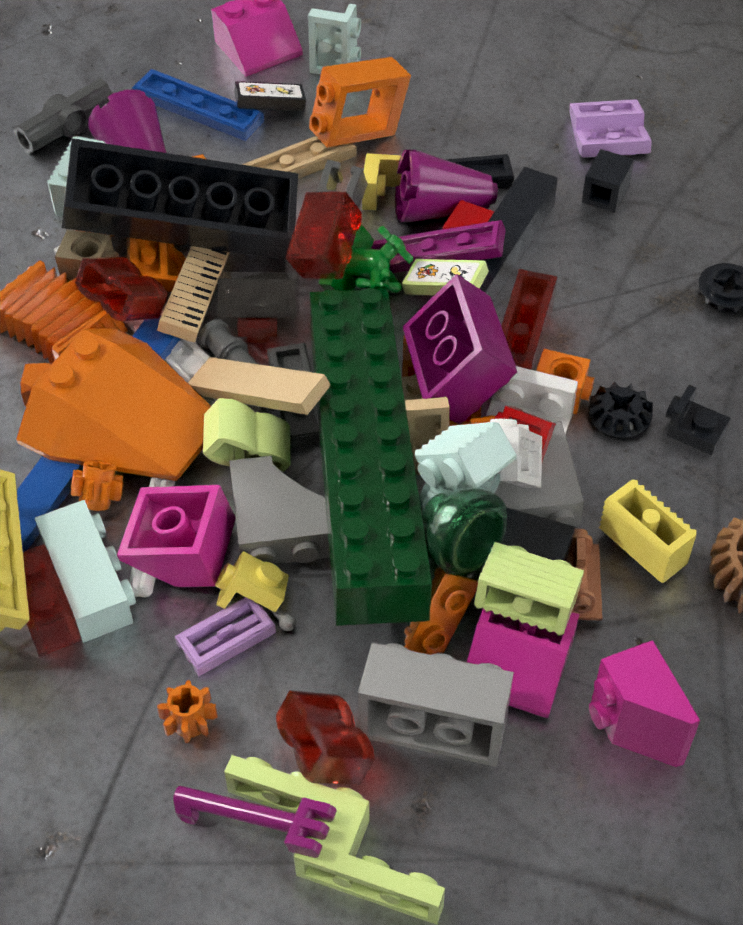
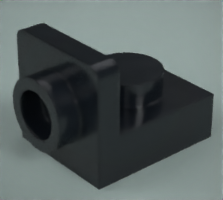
[665,385,731,455]

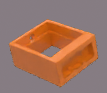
[309,57,411,148]

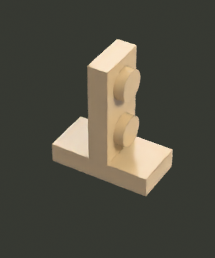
[401,374,449,475]

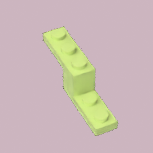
[224,755,445,925]

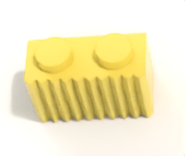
[599,480,696,583]

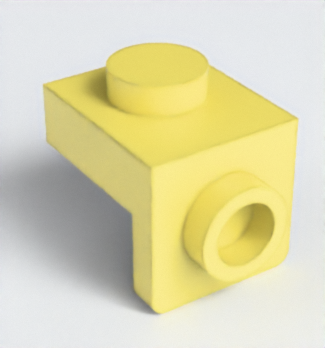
[215,551,289,612]

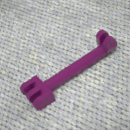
[173,786,337,858]

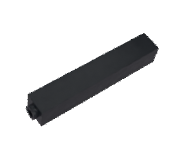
[480,166,558,302]

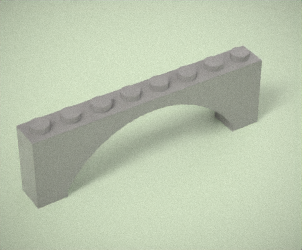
[229,421,584,564]

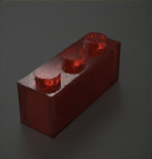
[501,269,557,371]

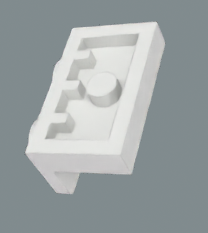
[486,366,578,435]
[490,419,542,488]

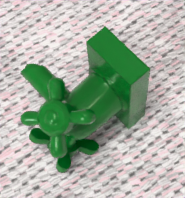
[318,218,413,293]

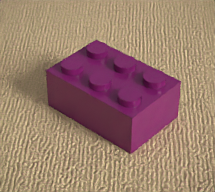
[403,274,518,425]

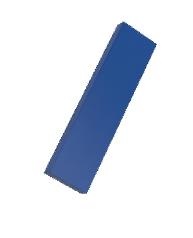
[132,69,264,141]

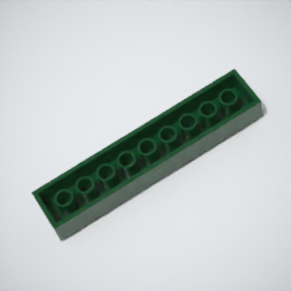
[310,288,432,626]

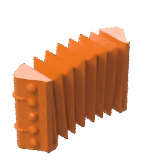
[0,260,128,364]

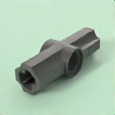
[14,78,113,154]

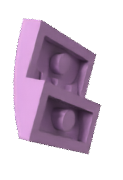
[569,99,652,158]

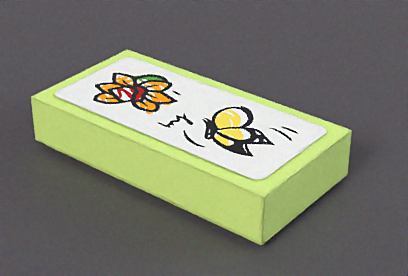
[402,259,488,295]

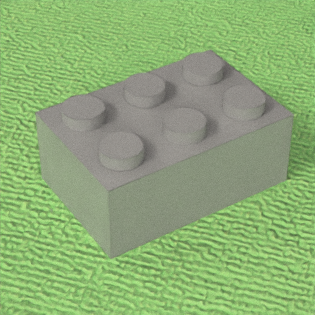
[358,643,514,767]

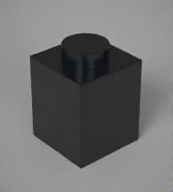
[581,149,634,213]

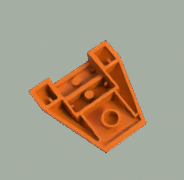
[16,328,211,481]

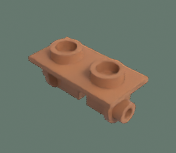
[566,529,602,621]

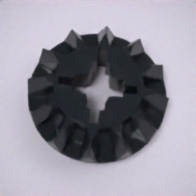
[698,263,743,314]
[588,381,653,437]

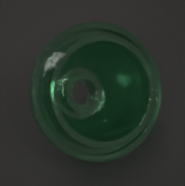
[422,488,507,576]

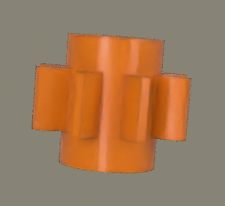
[71,460,124,511]
[157,680,218,743]

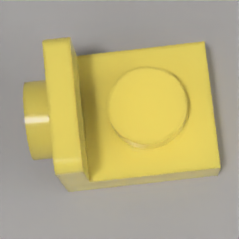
[362,153,402,210]

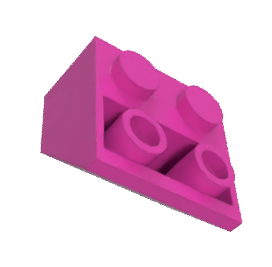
[467,608,580,719]

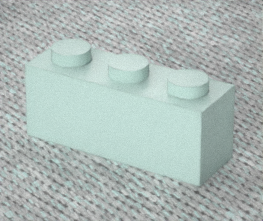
[35,500,136,643]

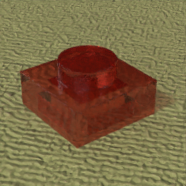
[237,314,278,343]

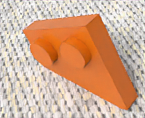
[127,237,186,292]

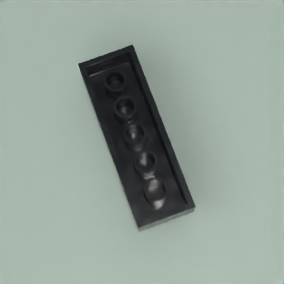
[61,138,298,260]

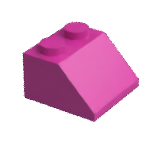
[211,0,303,77]
[117,485,236,587]
[589,640,700,767]

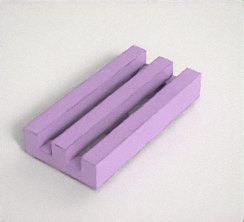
[175,597,276,677]

